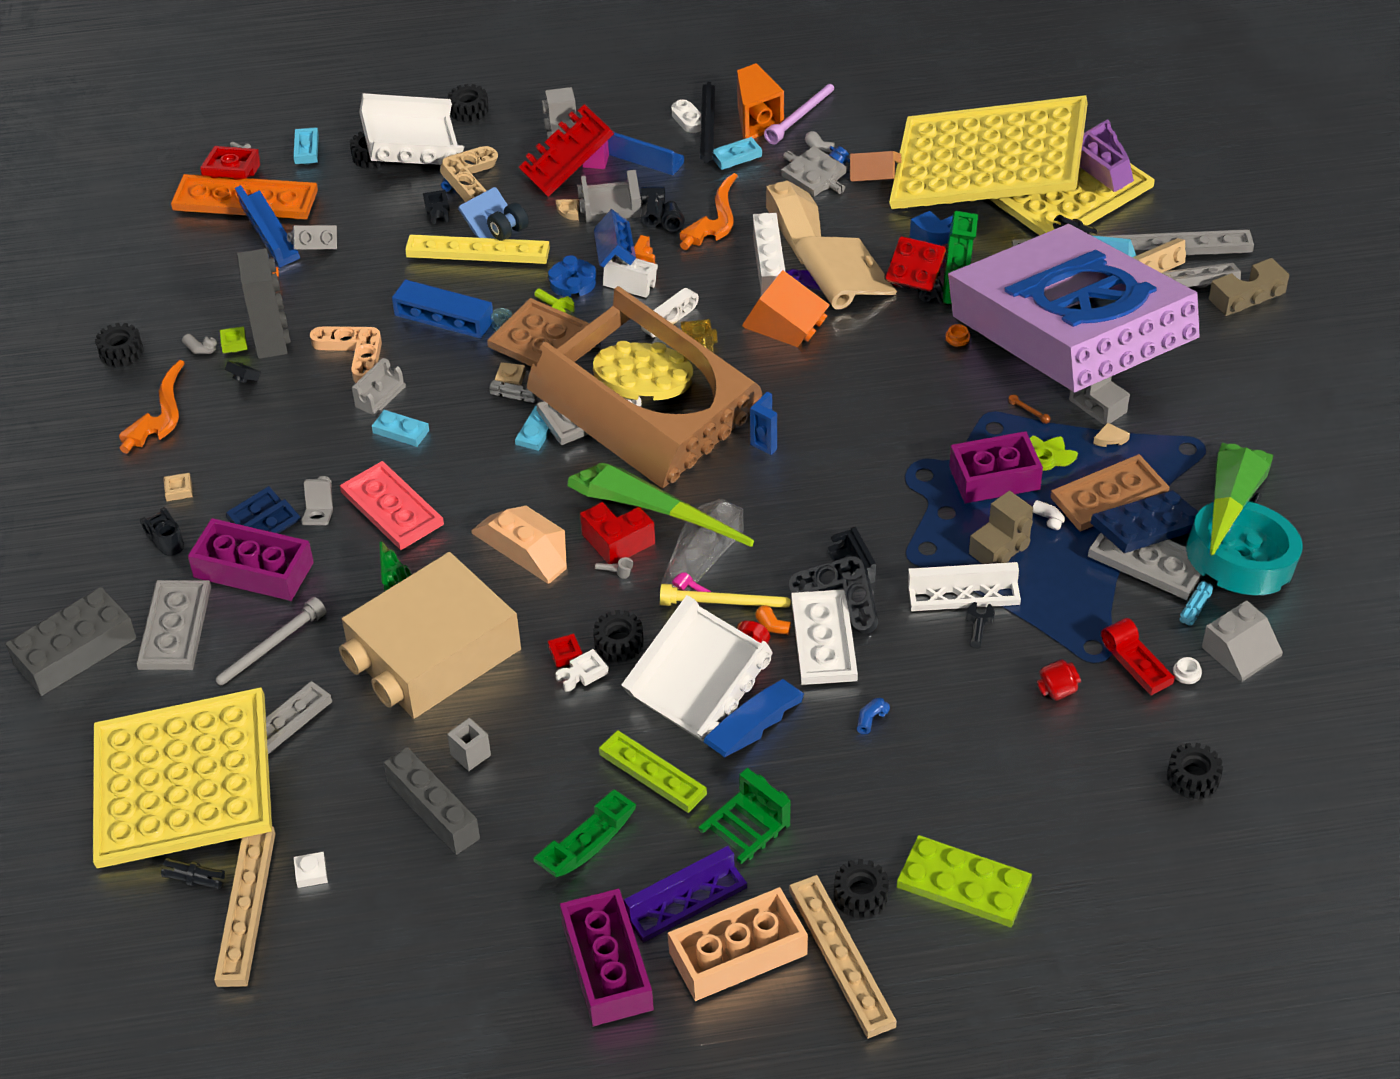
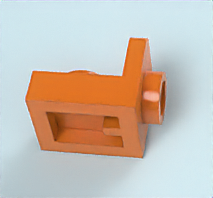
[634,235,655,264]

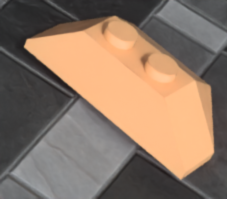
[471,506,567,584]

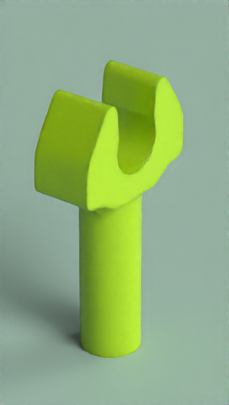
[534,288,575,313]

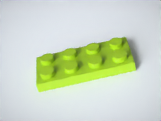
[897,835,1032,928]

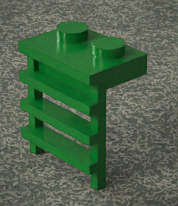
[698,768,791,864]

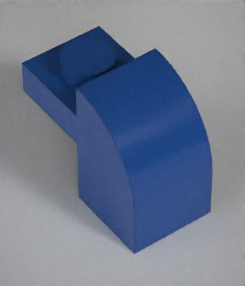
[910,211,953,251]

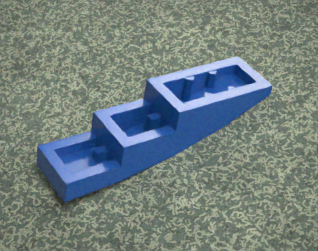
[703,679,804,757]

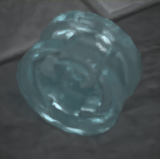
[491,308,512,331]

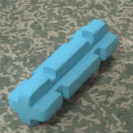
[1179,581,1213,626]

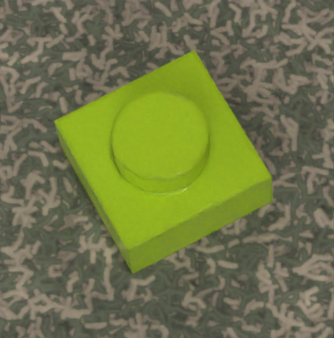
[220,326,247,353]

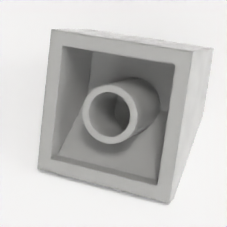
[1202,600,1283,682]

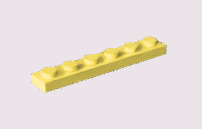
[405,235,550,264]

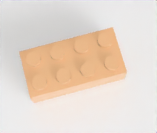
[668,887,808,1001]

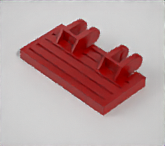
[519,104,614,197]

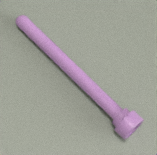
[764,84,834,145]

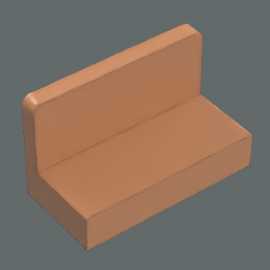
[850,151,901,182]

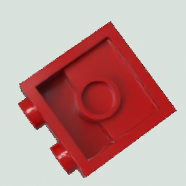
[200,146,260,180]

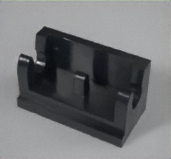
[828,526,876,583]

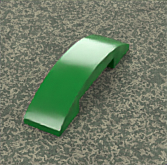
[943,211,978,305]
[534,789,636,877]

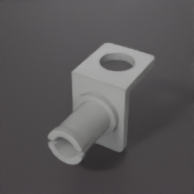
[302,476,333,525]

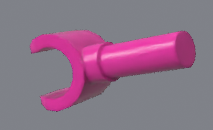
[672,572,711,592]

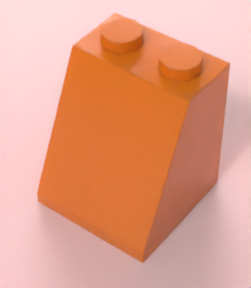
[737,63,784,139]
[742,270,829,347]

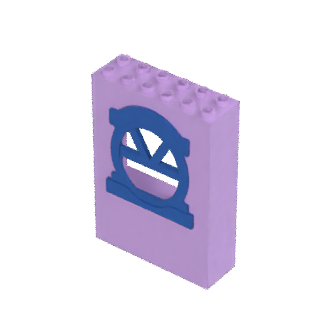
[948,224,1200,393]

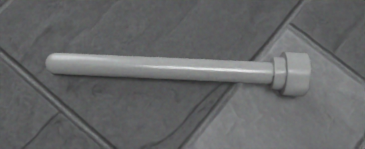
[216,597,327,685]

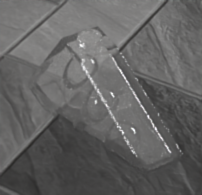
[661,499,744,591]

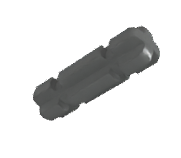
[489,380,537,403]

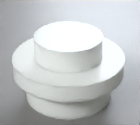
[1173,657,1202,684]

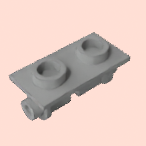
[287,225,337,249]

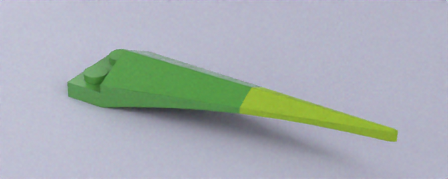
[1210,443,1273,555]
[567,463,754,547]

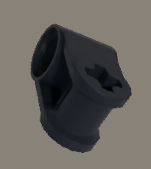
[140,507,184,556]

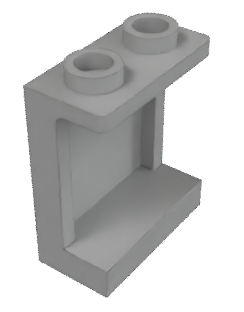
[577,170,641,223]

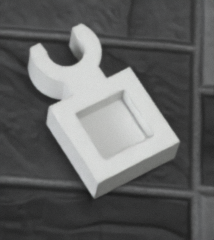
[555,649,609,692]

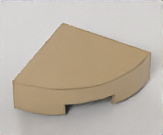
[556,199,579,221]
[1094,423,1130,447]

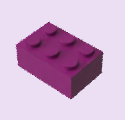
[949,431,1043,503]

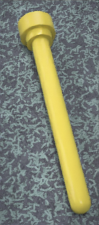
[660,584,791,608]

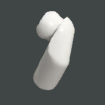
[1033,500,1065,530]

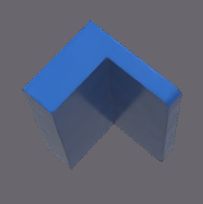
[750,392,777,455]

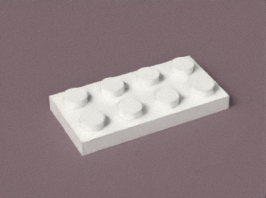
[791,590,858,685]

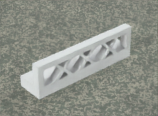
[907,562,1021,611]

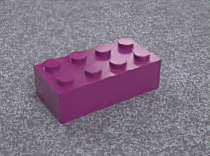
[188,518,314,601]
[560,888,654,1026]

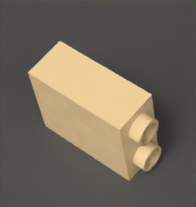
[339,552,521,719]

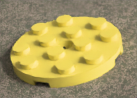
[593,341,693,401]

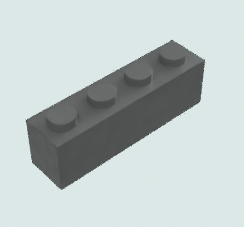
[384,747,480,855]

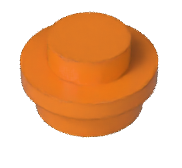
[945,324,970,347]

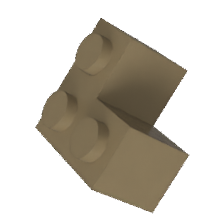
[969,490,1033,564]

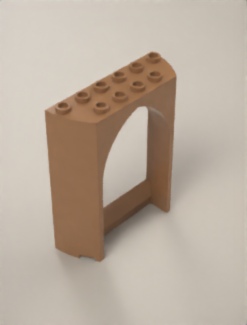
[527,286,762,489]

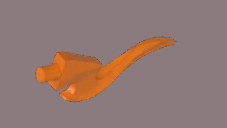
[680,173,738,250]
[119,360,185,454]

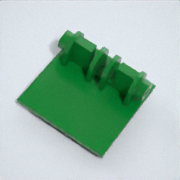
[380,541,412,592]

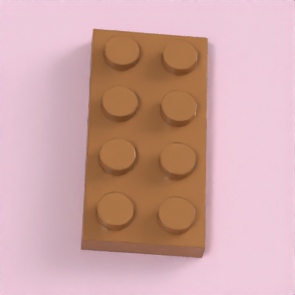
[1051,454,1170,532]

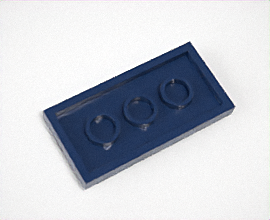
[1090,490,1198,553]

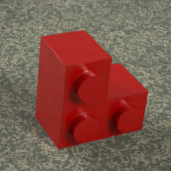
[580,502,655,564]

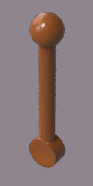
[1008,395,1051,424]

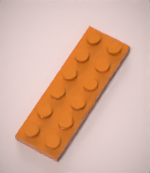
[171,174,318,219]

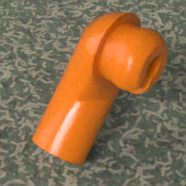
[756,605,791,635]

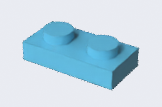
[294,128,319,164]
[713,137,762,170]
[515,406,551,451]
[372,410,429,447]

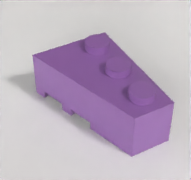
[1079,119,1134,192]

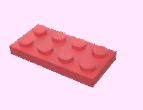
[340,461,444,550]

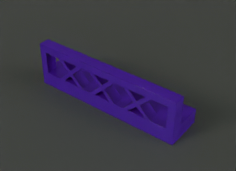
[624,846,747,943]

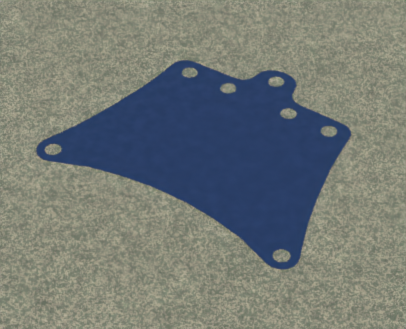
[905,411,1206,663]

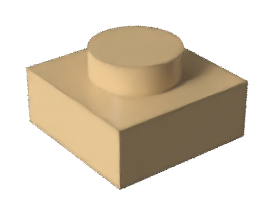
[495,362,526,385]

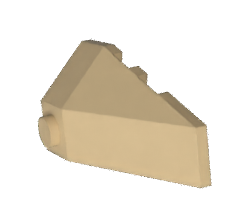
[766,181,821,264]

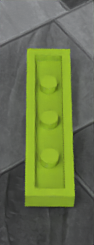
[599,730,707,813]

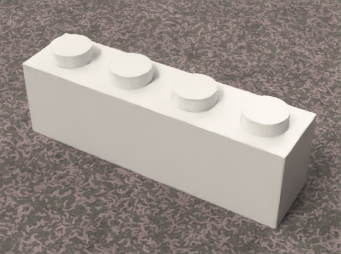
[753,213,785,296]

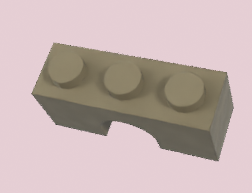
[1209,258,1290,316]

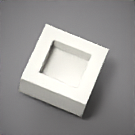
[294,852,328,888]

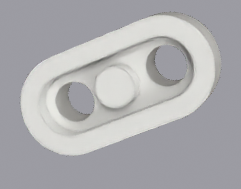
[671,99,701,133]

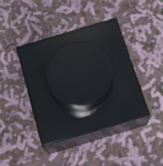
[225,361,261,383]

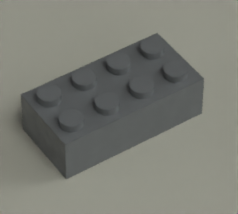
[237,248,291,359]
[5,587,137,696]

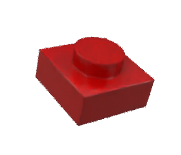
[548,633,583,668]

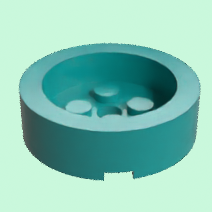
[1186,501,1303,595]

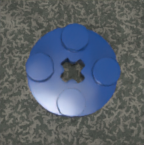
[548,255,596,297]

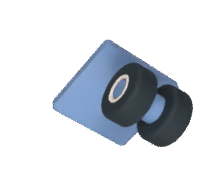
[458,187,529,241]

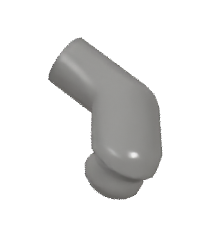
[805,131,835,153]
[182,334,217,354]

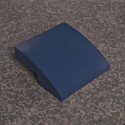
[226,486,301,534]

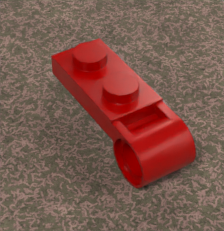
[1101,618,1175,696]

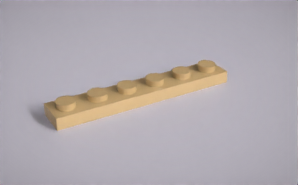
[214,826,276,987]
[789,875,897,1039]

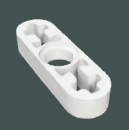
[641,288,699,337]

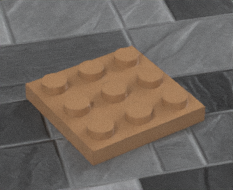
[487,298,590,366]

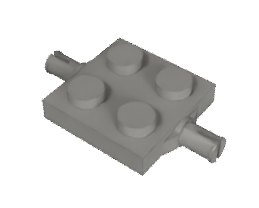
[781,146,846,197]

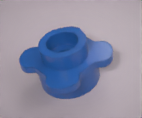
[829,146,850,165]

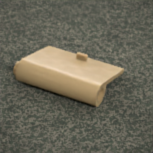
[795,236,897,309]

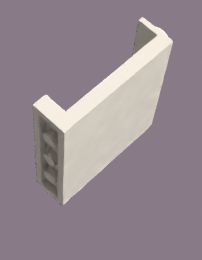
[359,93,464,165]
[621,595,773,742]

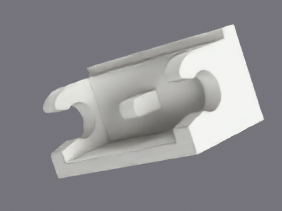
[603,255,658,298]

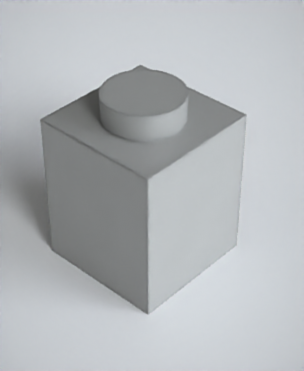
[447,718,491,771]

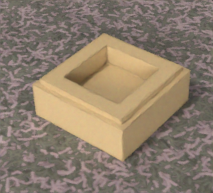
[164,473,193,501]

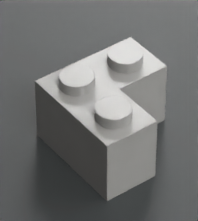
[542,87,576,139]
[1069,376,1130,425]

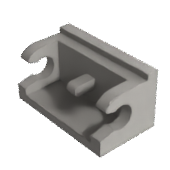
[352,358,406,416]

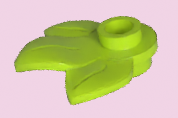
[1030,436,1078,471]

